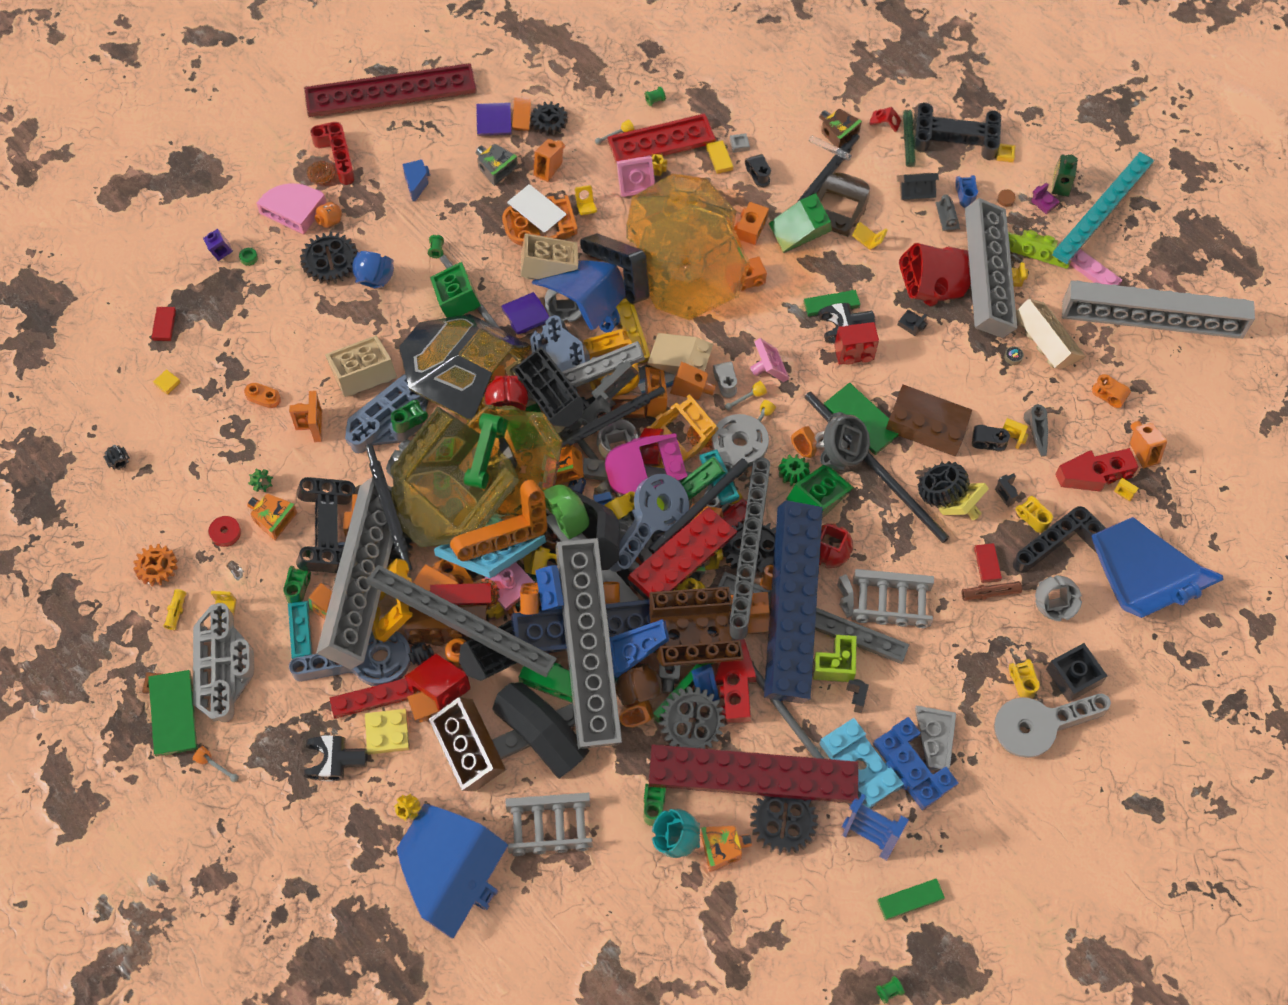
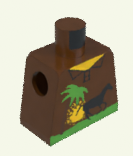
[819,109,862,150]

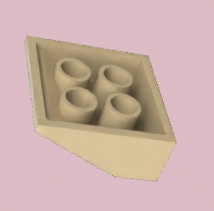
[521,233,578,280]
[325,335,397,397]

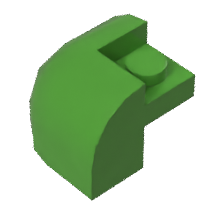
[543,485,590,540]

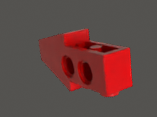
[1055,448,1139,492]
[715,638,757,724]

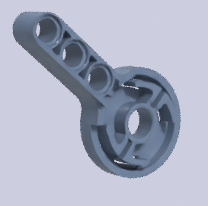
[610,474,689,572]
[289,631,411,686]

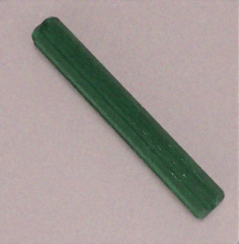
[903,110,916,167]

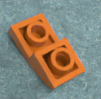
[512,97,531,131]

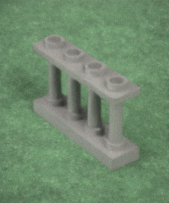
[852,569,934,628]
[505,793,593,856]

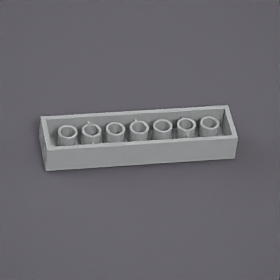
[965,198,1017,338]

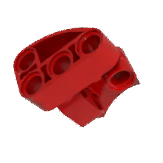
[899,243,971,307]

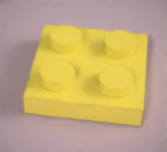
[365,709,409,755]

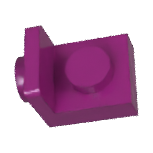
[1031,183,1060,214]

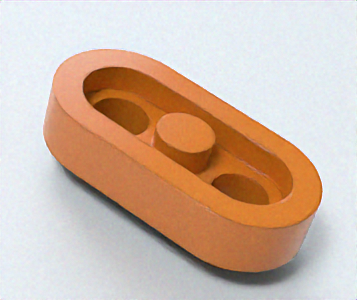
[244,383,281,408]

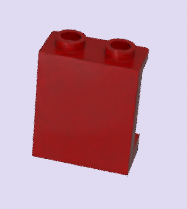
[405,654,471,711]

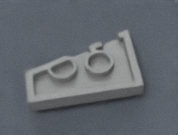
[915,705,956,771]

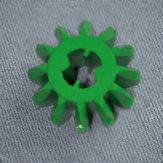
[778,454,810,487]

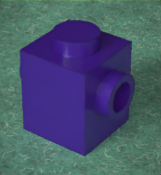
[203,228,233,261]

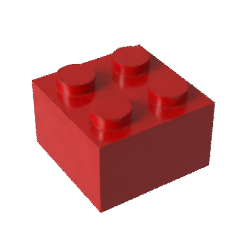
[834,322,879,365]

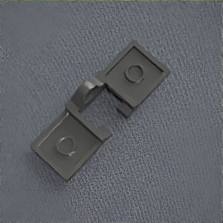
[543,360,639,446]

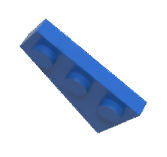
[609,619,669,678]

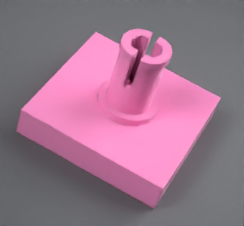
[616,156,656,197]
[750,338,789,382]
[480,562,535,611]

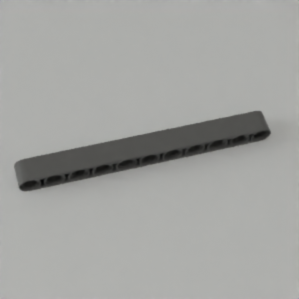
[729,457,770,640]

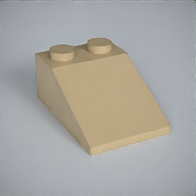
[647,333,713,375]

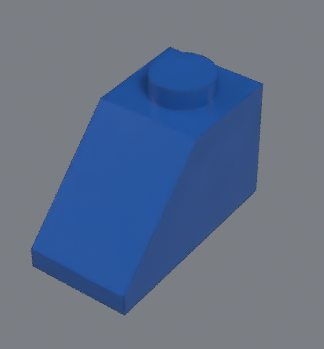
[402,159,430,202]

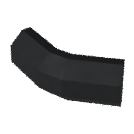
[512,346,584,427]
[571,489,620,571]
[459,607,542,681]
[492,682,590,778]

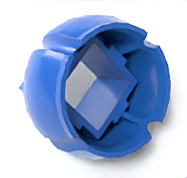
[352,251,394,289]

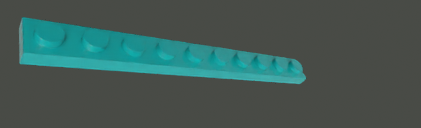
[1052,152,1154,264]

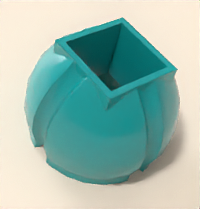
[652,809,700,858]

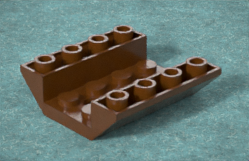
[650,587,744,667]

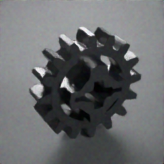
[531,101,568,136]

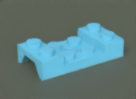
[820,718,903,809]

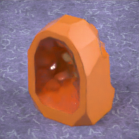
[791,426,817,458]
[619,700,654,728]

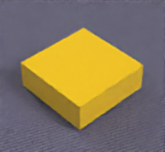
[996,144,1015,163]
[153,369,181,395]
[1114,478,1139,501]

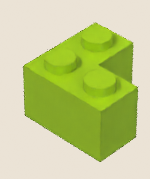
[813,635,856,682]

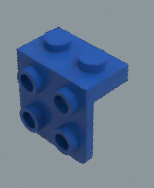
[535,565,564,611]

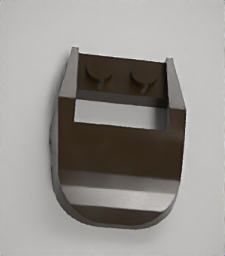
[817,173,870,237]

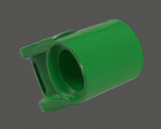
[391,400,429,433]
[283,566,311,603]
[643,783,666,826]

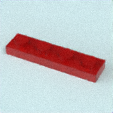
[329,678,413,719]

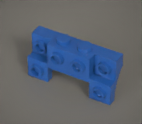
[873,716,959,811]

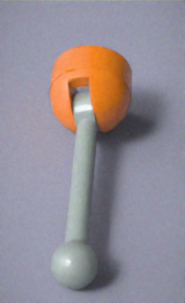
[193,746,239,782]

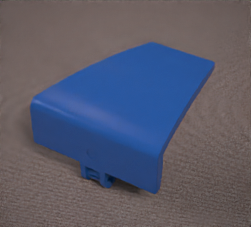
[532,260,626,333]
[1092,517,1224,618]
[396,804,508,938]

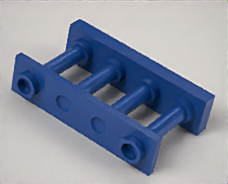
[842,794,909,861]

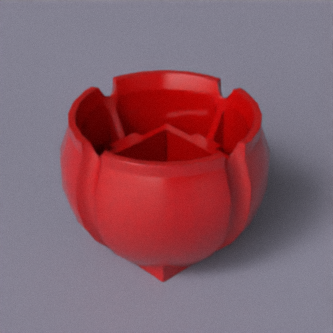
[485,376,528,416]
[819,523,853,568]

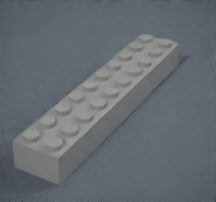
[1062,280,1255,339]
[316,477,394,669]
[556,538,622,749]

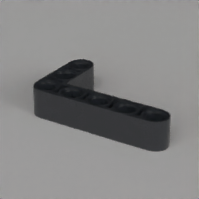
[580,233,650,304]
[1013,506,1107,573]

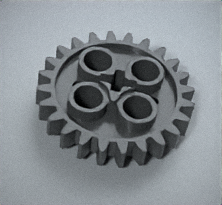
[659,687,725,749]

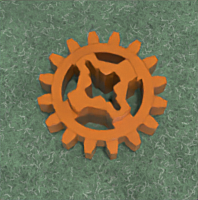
[133,544,178,586]

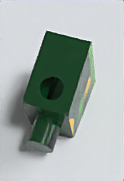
[1051,154,1078,197]

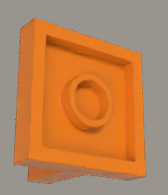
[289,391,322,442]
[730,592,770,634]

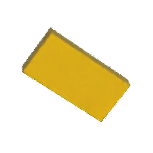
[706,140,733,174]

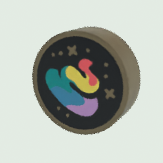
[1004,346,1024,365]

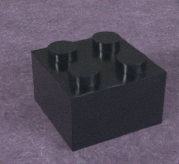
[1046,643,1107,702]

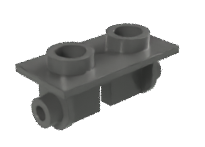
[935,194,960,231]

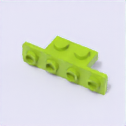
[1008,230,1070,269]

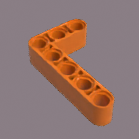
[450,480,547,561]
[520,581,620,615]

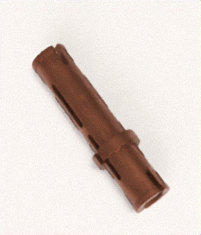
[961,581,1022,601]

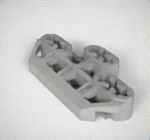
[193,603,254,723]

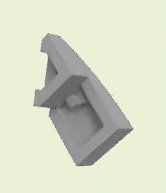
[837,574,854,618]

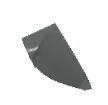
[1024,404,1048,457]

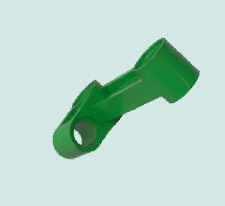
[464,413,509,489]

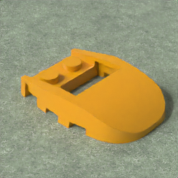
[583,328,639,395]
[639,394,719,468]
[372,558,412,642]

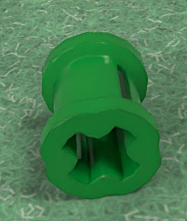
[644,86,666,106]
[428,235,444,259]
[875,976,905,1004]

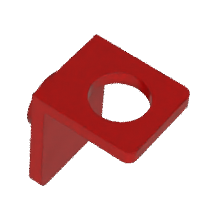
[869,107,902,132]

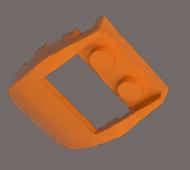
[502,195,578,246]

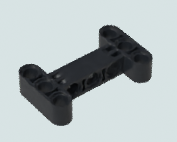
[913,103,1001,160]
[296,477,356,573]

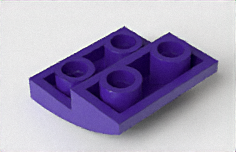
[476,103,512,136]
[501,292,549,335]

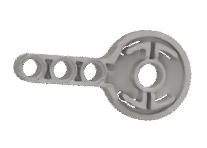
[704,414,769,508]

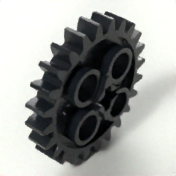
[300,232,358,285]
[722,522,776,577]
[750,796,818,855]

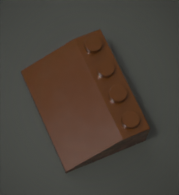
[886,384,972,457]

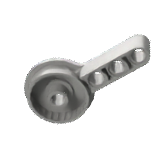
[994,694,1111,758]

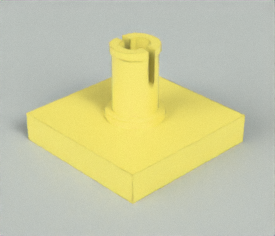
[939,483,989,520]

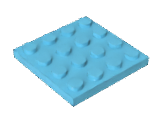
[434,516,546,578]

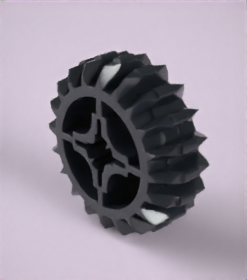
[917,461,970,508]

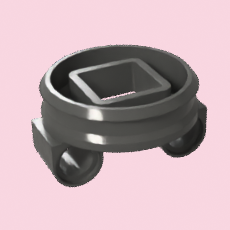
[820,412,870,471]

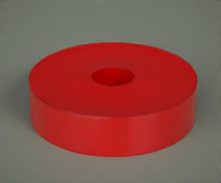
[208,516,241,547]

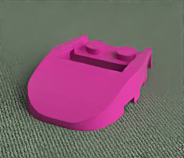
[605,433,688,495]

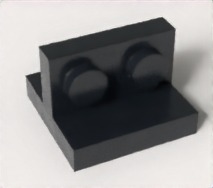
[897,173,939,200]

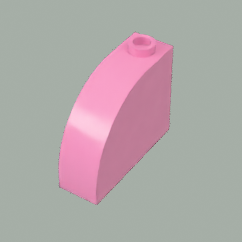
[257,183,326,235]

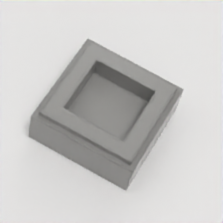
[730,133,750,153]

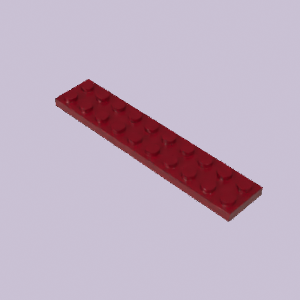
[304,63,477,118]
[648,744,858,803]

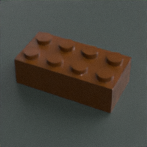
[404,605,489,646]
[429,697,506,792]

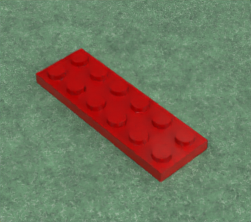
[608,113,716,165]
[628,506,737,598]

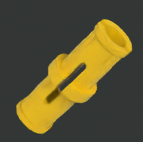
[163,589,187,630]

